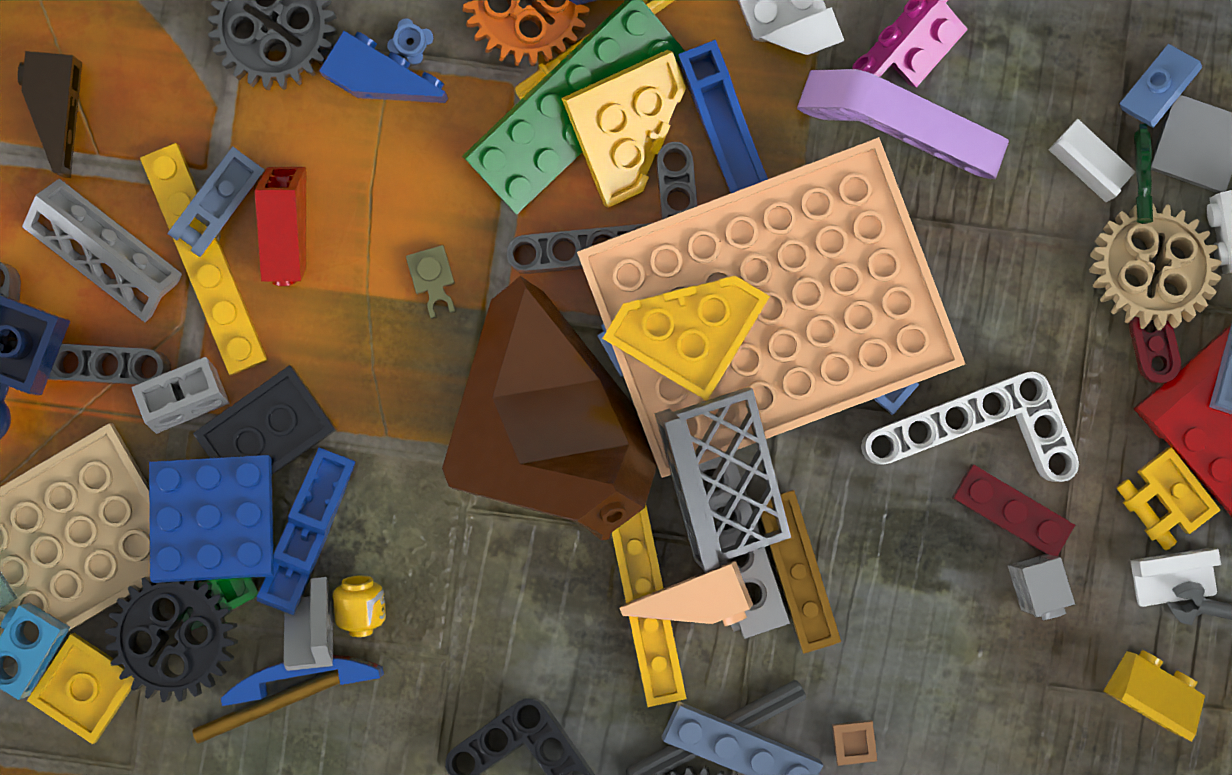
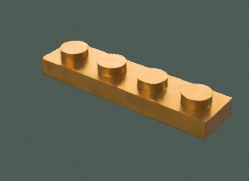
[759,490,841,654]

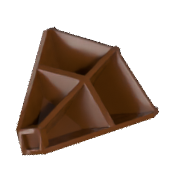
[442,276,657,541]

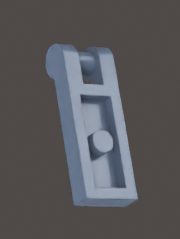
[167,146,264,257]

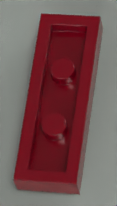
[952,464,1076,557]

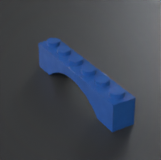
[678,40,768,194]

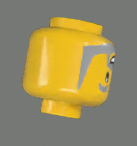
[333,575,386,637]

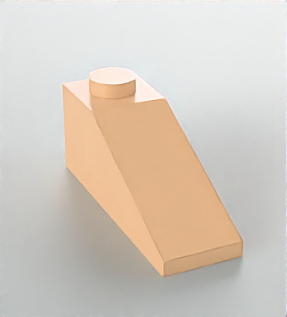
[620,560,753,626]

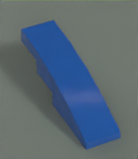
[257,447,356,615]

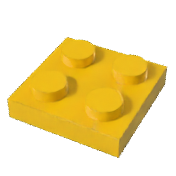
[27,633,134,744]

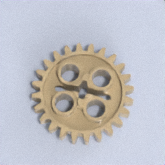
[1089,204,1221,330]

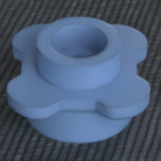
[387,19,433,65]

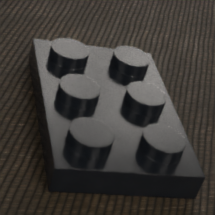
[193,365,337,475]

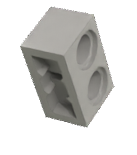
[131,357,230,434]
[1008,554,1075,620]

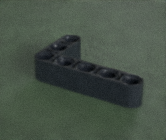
[445,698,595,775]

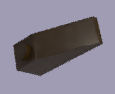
[17,51,82,178]

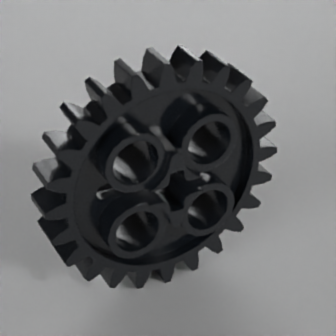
[105,577,238,702]

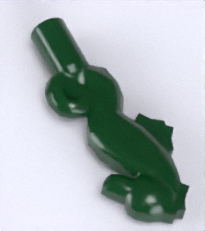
[1134,124,1153,224]

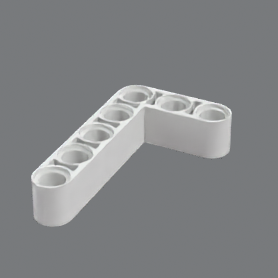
[861,371,1079,482]

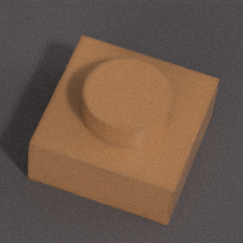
[832,720,877,766]

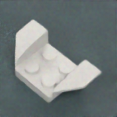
[738,0,844,55]

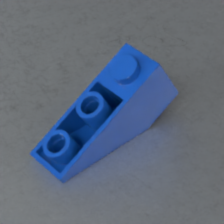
[319,31,448,103]

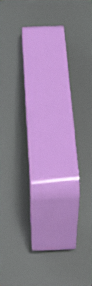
[797,69,1009,179]

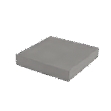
[1151,95,1232,193]

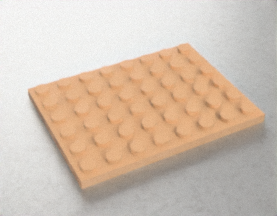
[577,137,965,478]

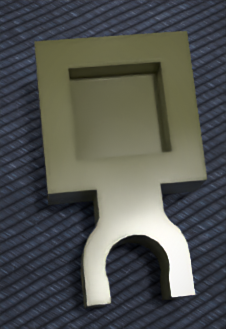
[406,245,456,319]

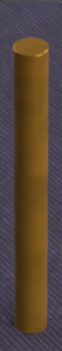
[192,669,340,744]

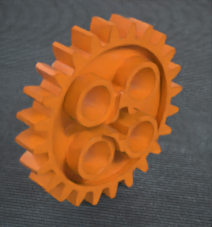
[462,0,590,67]

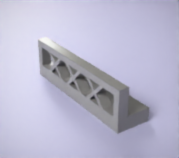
[22,179,182,322]

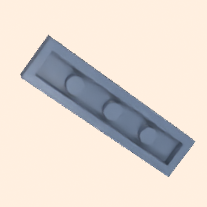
[662,701,823,775]

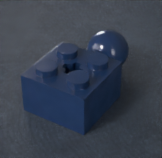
[0,294,70,439]

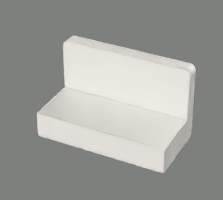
[1048,119,1135,202]
[1130,548,1221,607]

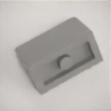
[284,577,333,671]

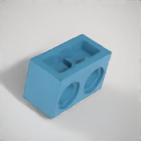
[0,603,70,700]

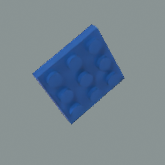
[149,455,274,583]

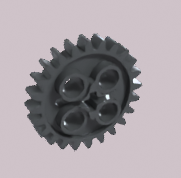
[208,0,337,90]

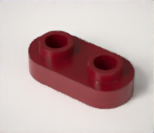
[1129,316,1181,383]

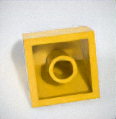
[1103,650,1205,742]

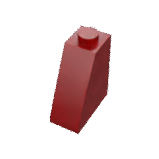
[255,167,306,286]

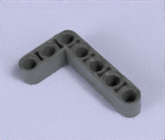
[506,142,697,274]
[0,262,171,385]

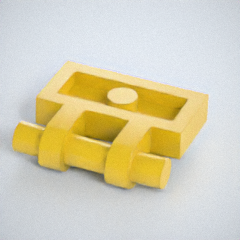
[1116,447,1220,551]

